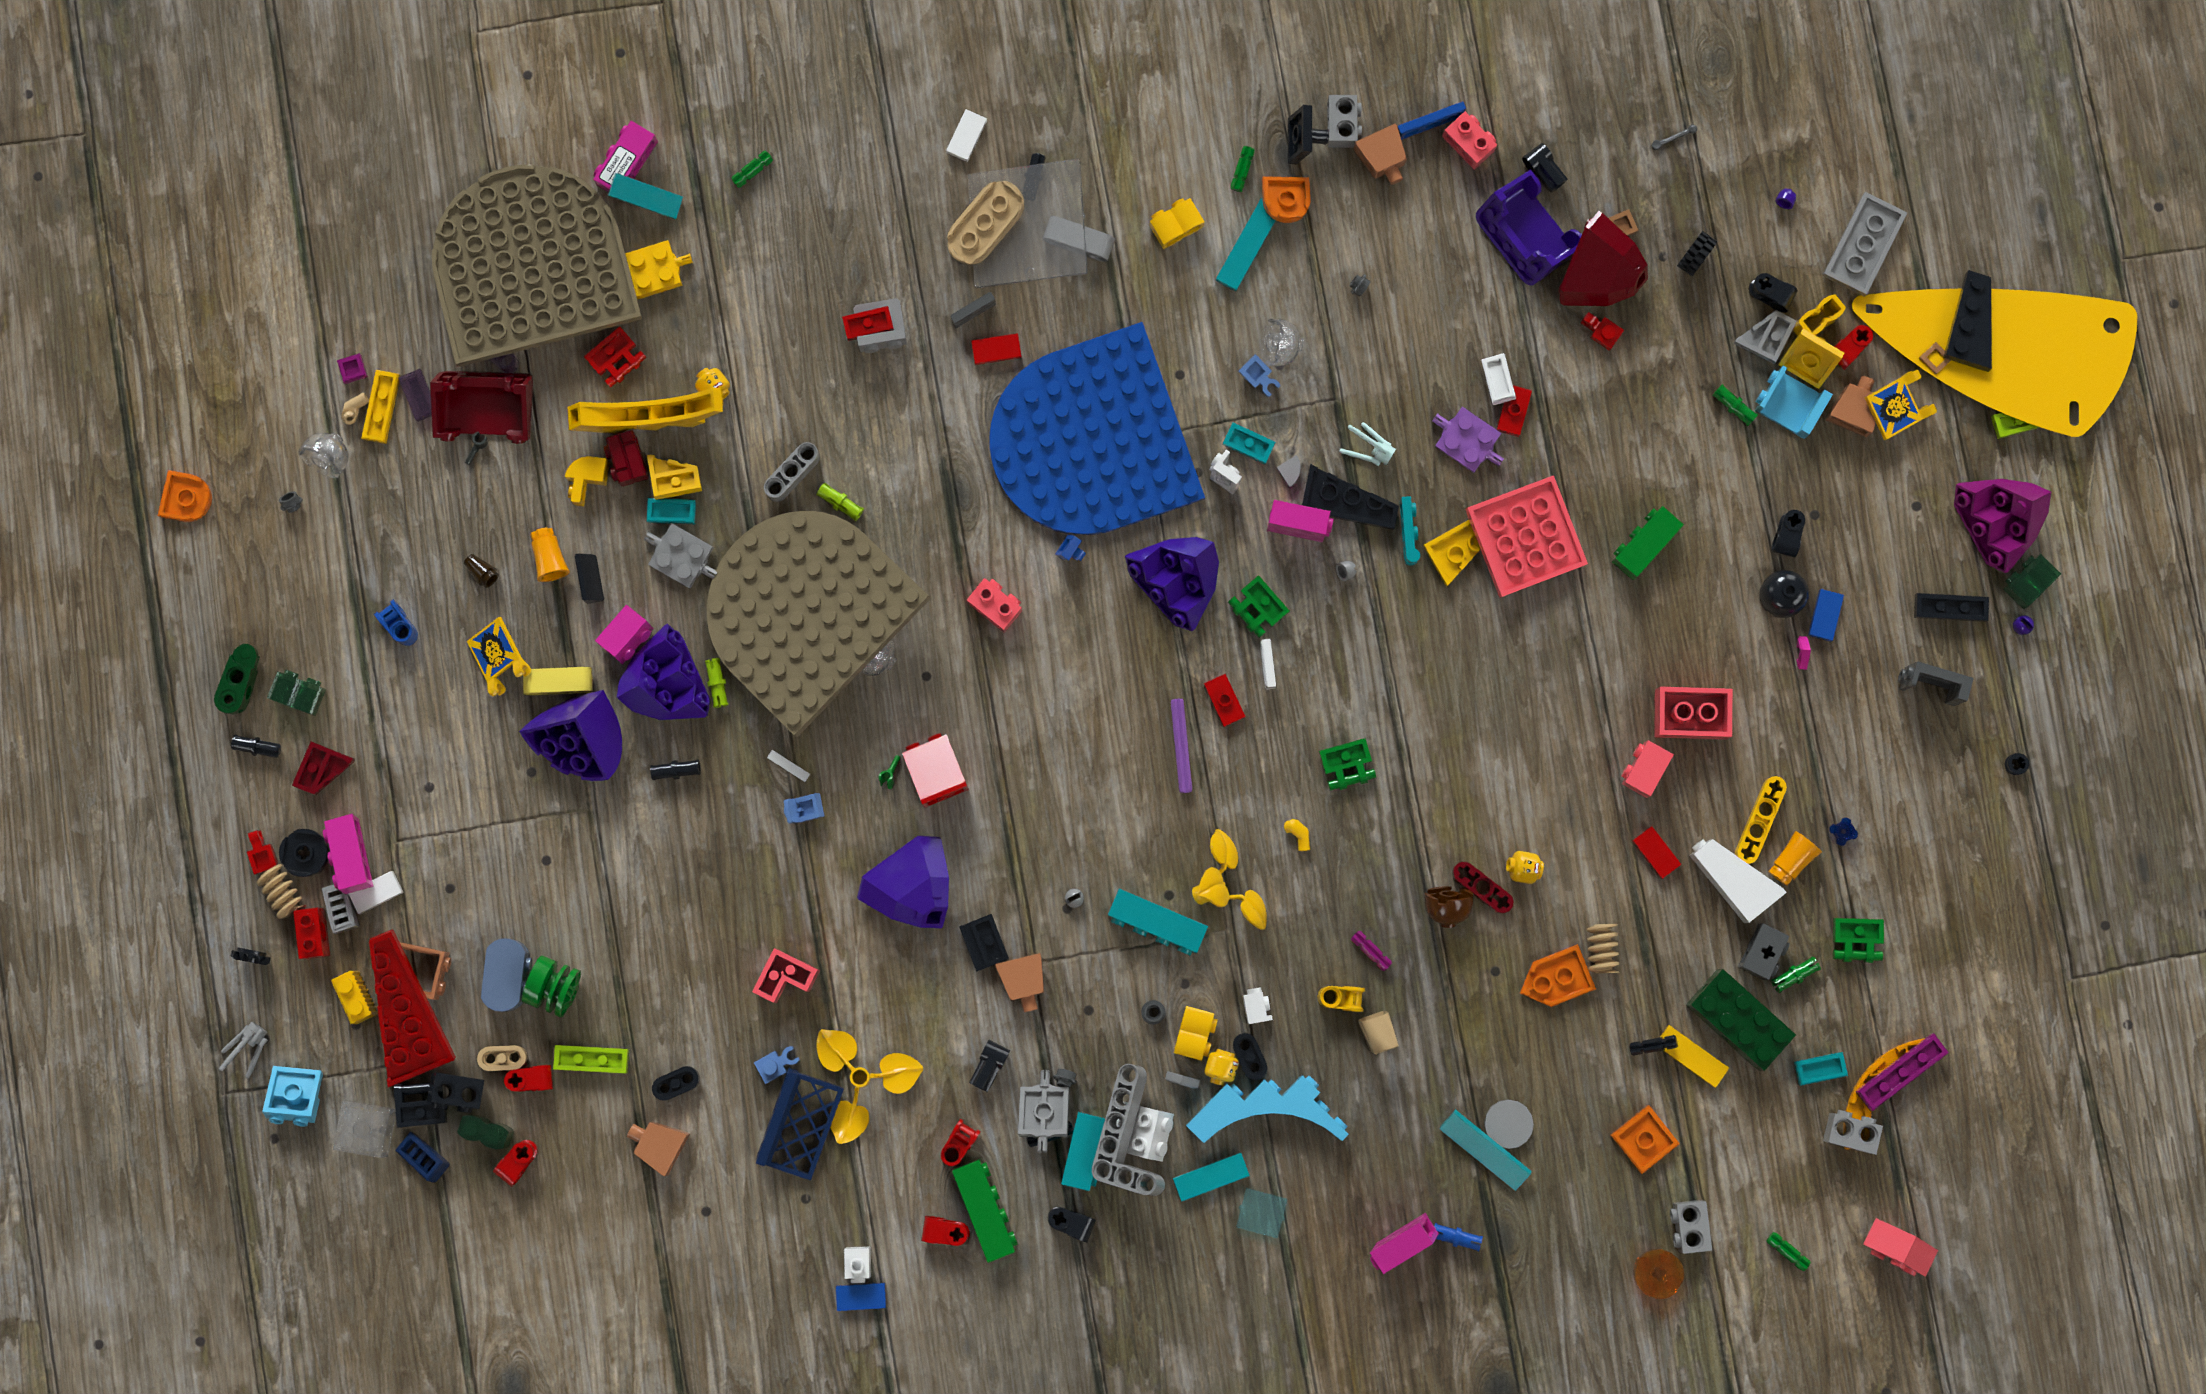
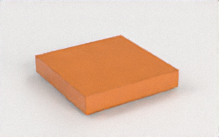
[1610,1105,1680,1174]

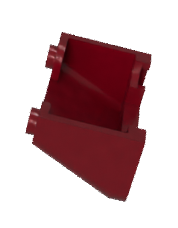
[430,371,533,444]

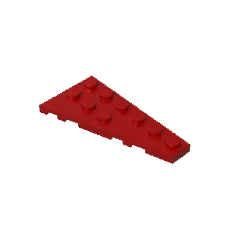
[369,929,456,1087]

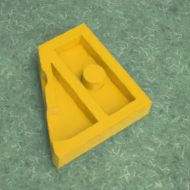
[647,455,702,500]

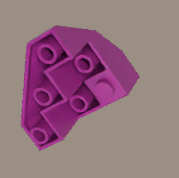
[1954,479,2051,573]

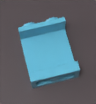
[1755,366,1833,439]

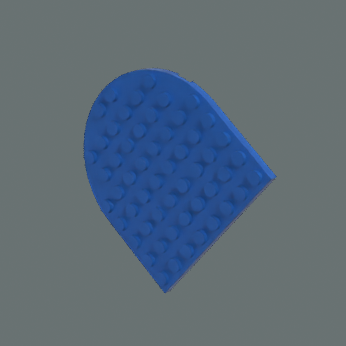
[990,322,1205,535]

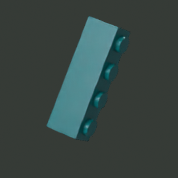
[1108,888,1208,956]

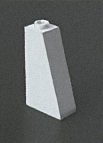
[1689,839,1787,923]

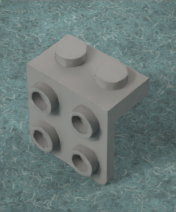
[853,298,907,353]

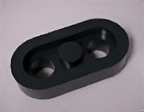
[1233,1033,1267,1080]
[652,1066,700,1101]

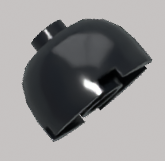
[1759,570,1809,618]

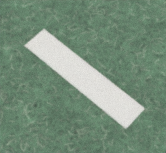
[767,750,810,782]

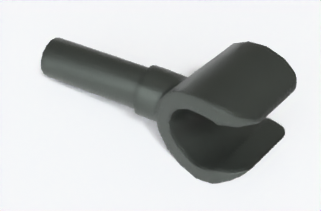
[464,432,488,465]

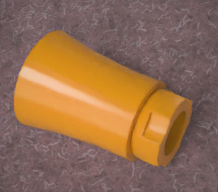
[530,527,570,582]
[1768,831,1822,886]

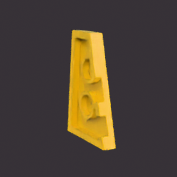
[1423,520,1481,587]

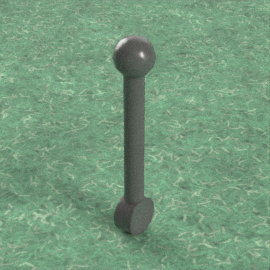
[1651,124,1697,150]

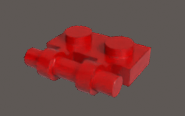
[584,326,647,388]

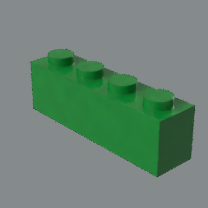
[952,1159,1018,1263]

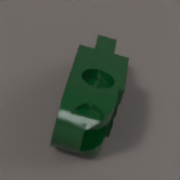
[214,644,260,715]

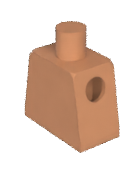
[1353,123,1407,185]
[1825,376,1875,437]
[995,953,1044,1012]
[627,1122,690,1176]

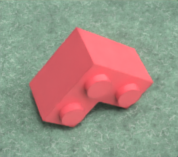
[752,948,820,1003]
[1863,1218,1938,1277]

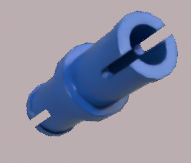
[1434,1223,1483,1252]

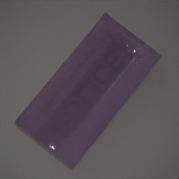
[398,369,432,422]

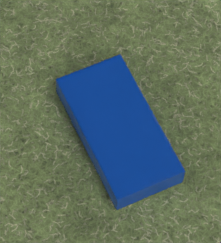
[1808,589,1844,642]
[836,1283,886,1311]

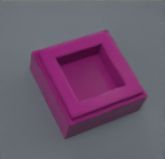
[337,353,368,384]

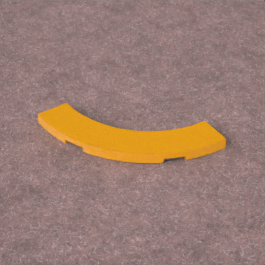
[1843,1038,1925,1149]

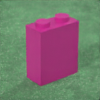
[1267,500,1334,542]
[1370,1213,1439,1274]

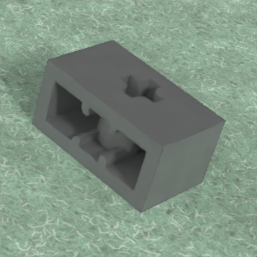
[1738,923,1790,980]

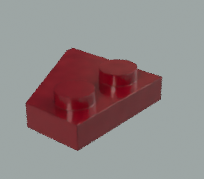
[292,741,355,795]

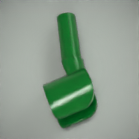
[879,755,901,789]

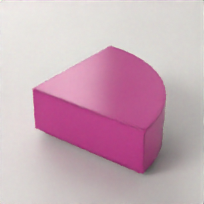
[1796,636,1811,670]

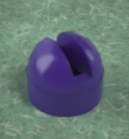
[1775,188,1796,209]
[2013,615,2034,635]

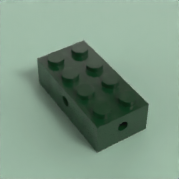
[1686,969,1796,1071]

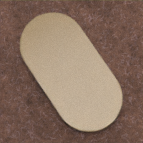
[947,181,1024,265]

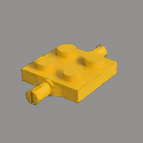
[625,240,693,299]

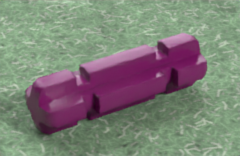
[1351,931,1392,971]

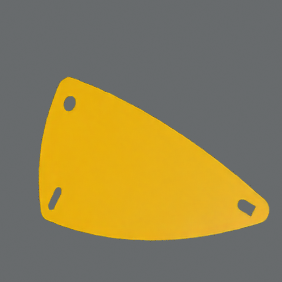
[1852,288,2137,437]

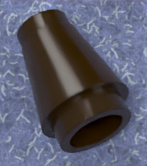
[464,554,499,588]

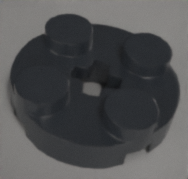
[279,829,329,877]

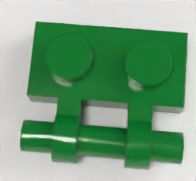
[1228,575,1290,638]
[1319,738,1376,791]
[1833,918,1884,963]

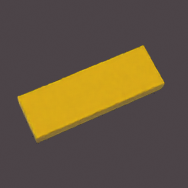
[361,370,401,444]
[1659,1025,1729,1088]

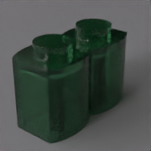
[2003,554,2061,609]
[267,669,326,716]
[457,1115,514,1149]

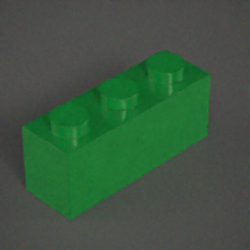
[1612,506,1684,580]

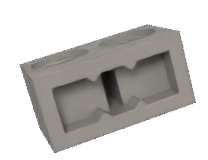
[1327,95,1362,148]
[1823,1110,1883,1155]
[1670,1200,1712,1254]

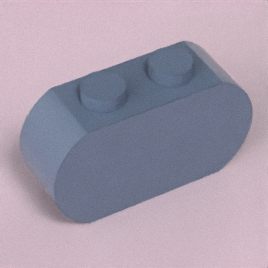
[481,938,532,1012]

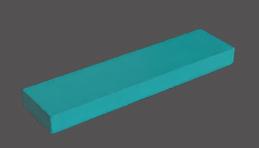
[1216,198,1276,291]
[1439,1109,1532,1191]

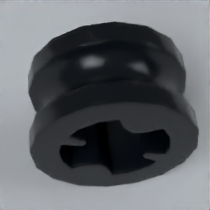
[2004,753,2029,775]

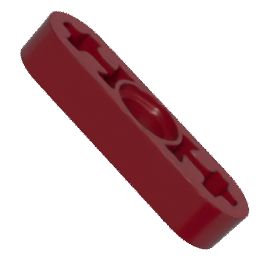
[1452,862,1514,914]

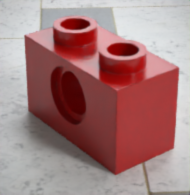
[294,907,330,960]

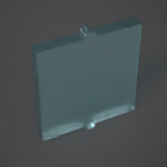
[1236,1188,1287,1238]

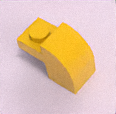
[565,456,610,507]

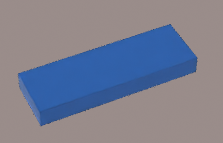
[1397,101,1466,140]

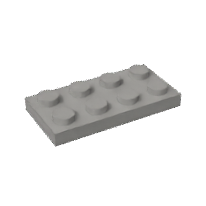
[1822,192,1907,297]

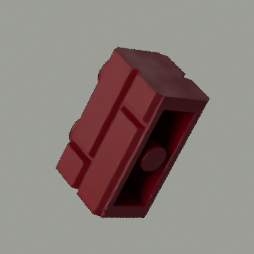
[603,430,649,487]

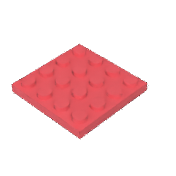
[1465,475,1588,598]

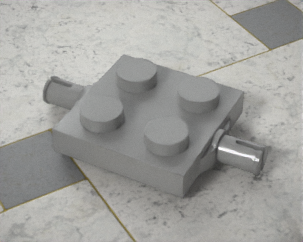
[644,523,717,588]
[1018,1070,1070,1153]

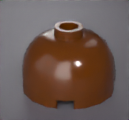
[1425,886,1473,928]

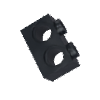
[427,1072,484,1113]

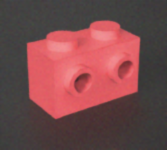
[1442,111,1497,170]
[967,578,1022,633]
[1621,740,1674,798]

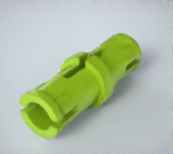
[816,483,864,522]
[705,658,729,708]

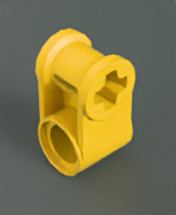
[1317,986,1365,1012]

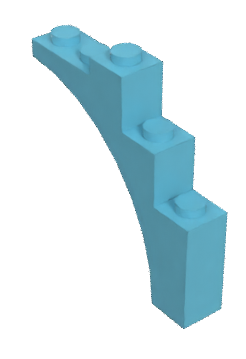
[1186,1075,1349,1143]

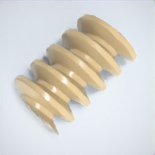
[257,864,306,919]
[1587,924,1619,973]

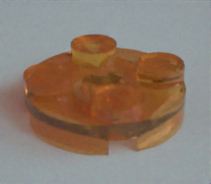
[1633,1249,1684,1299]

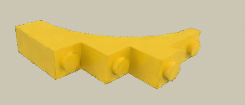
[567,387,723,434]

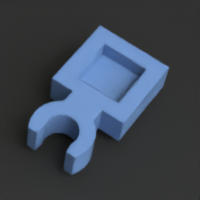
[1238,354,1280,397]
[754,1046,800,1084]

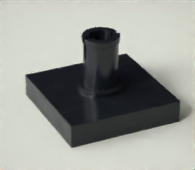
[1288,105,1329,165]

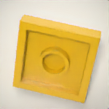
[1778,329,1844,389]

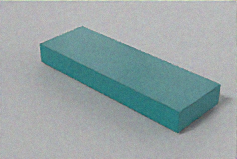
[608,173,683,219]
[1173,1152,1250,1202]

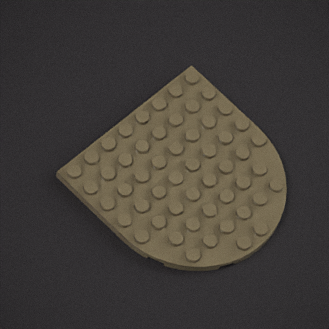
[432,164,642,367]
[707,511,931,737]

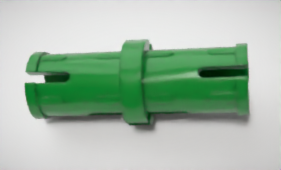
[1712,384,1758,426]
[1771,956,1821,993]

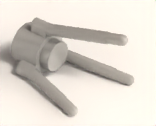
[219,1021,268,1079]

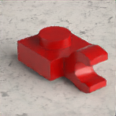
[1580,312,1624,351]
[247,830,279,875]

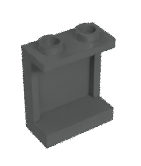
[1898,661,1974,706]

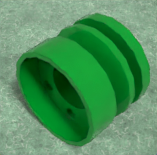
[522,955,581,1017]

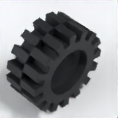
[1677,231,1718,276]

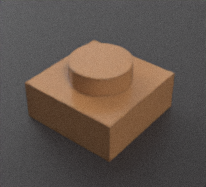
[1609,209,1638,236]
[1919,342,1951,377]

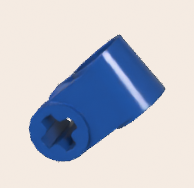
[374,599,418,646]

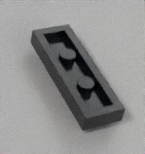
[1914,593,1989,622]

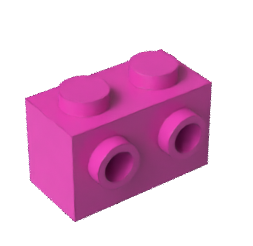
[595,605,654,665]

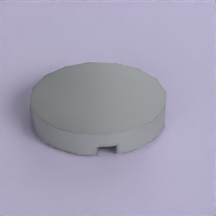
[1484,1100,1534,1149]

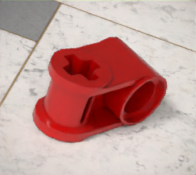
[1834,325,1873,370]
[504,1065,553,1092]
[941,1118,981,1166]
[493,1140,538,1187]
[921,1216,970,1246]

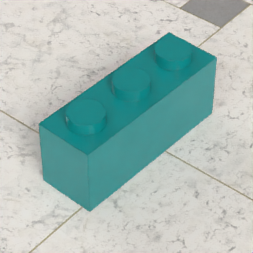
[1061,1112,1105,1191]

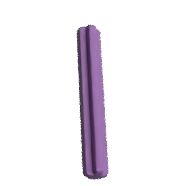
[1171,699,1192,793]

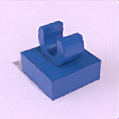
[1055,535,1086,561]

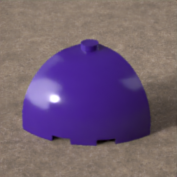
[519,690,622,781]

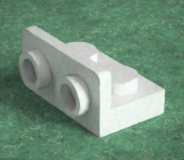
[1209,450,1242,495]

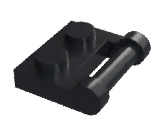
[394,1083,447,1128]

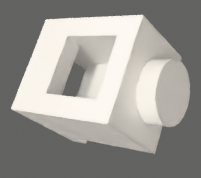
[1242,987,1273,1024]

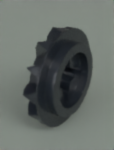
[230,947,271,965]

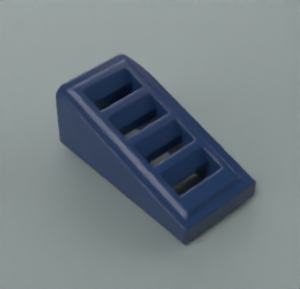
[395,1131,450,1183]

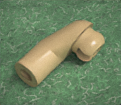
[342,392,369,425]

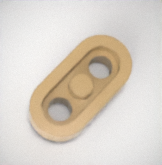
[477,1045,528,1071]

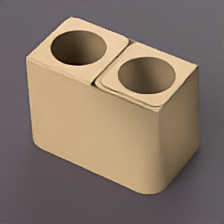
[1358,1011,1398,1054]

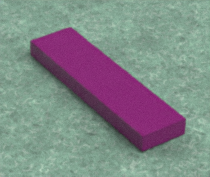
[1855,1033,1949,1111]

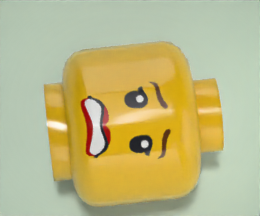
[695,368,730,400]
[1506,851,1544,884]
[1204,1049,1239,1086]

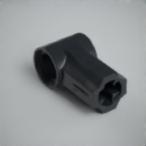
[1522,143,1568,193]
[969,1040,1011,1092]

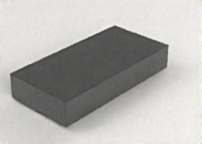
[950,292,996,328]

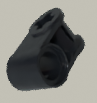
[1748,273,1798,313]
[1771,510,1805,558]
[1048,1207,1096,1243]

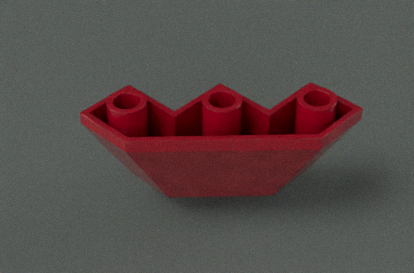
[1559,211,1648,306]

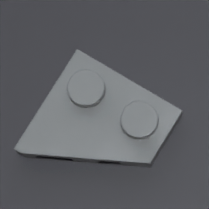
[1733,310,1797,364]

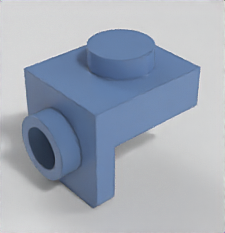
[783,793,825,823]

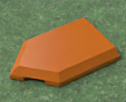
[1520,944,1596,1007]

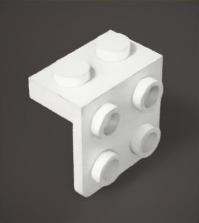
[1110,1101,1174,1162]

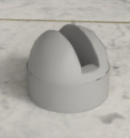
[1336,561,1357,581]
[1065,888,1084,908]

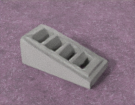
[322,884,360,934]

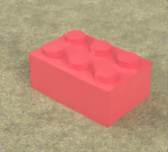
[1654,687,1733,740]

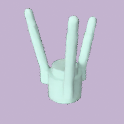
[1339,422,1396,466]

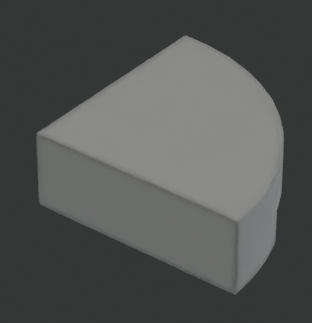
[1276,455,1301,488]
[1165,1071,1200,1089]

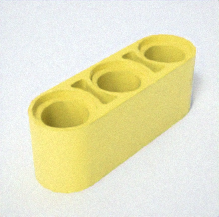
[523,667,593,695]

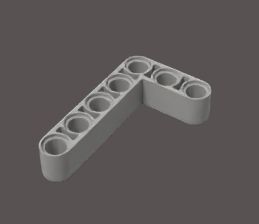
[1092,1064,1165,1196]

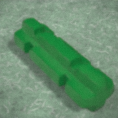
[1230,146,1255,192]
[731,150,773,188]
[1766,1232,1811,1271]

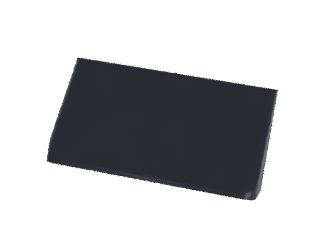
[574,554,604,604]

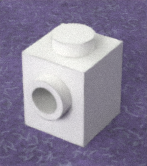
[844,1247,871,1283]

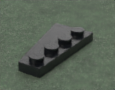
[1943,270,1992,372]
[1302,464,1399,530]

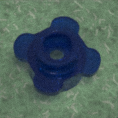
[1829,818,1858,846]

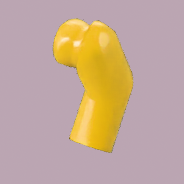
[1284,819,1310,851]

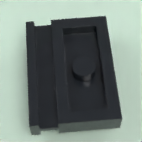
[959,914,1009,972]

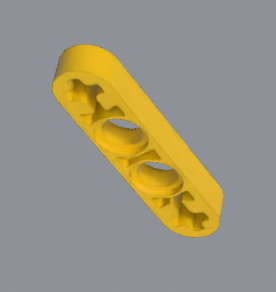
[1735,776,1787,864]

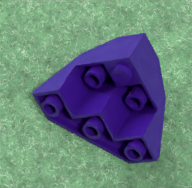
[1125,537,1219,631]
[616,624,710,720]
[857,836,949,928]

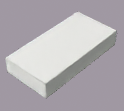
[946,109,987,162]
[1481,353,1516,405]
[1260,639,1276,690]
[349,871,404,914]

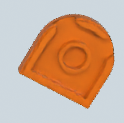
[1262,176,1311,223]
[157,470,212,522]

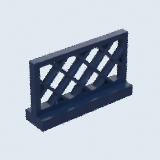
[756,1068,844,1181]

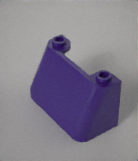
[1476,170,1582,285]

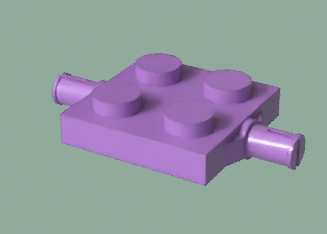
[1432,407,1504,473]

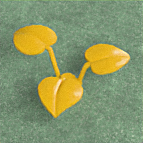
[1192,829,1267,930]
[817,1029,923,1144]

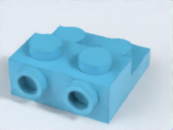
[262,1066,323,1127]

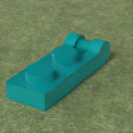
[1399,496,1420,566]

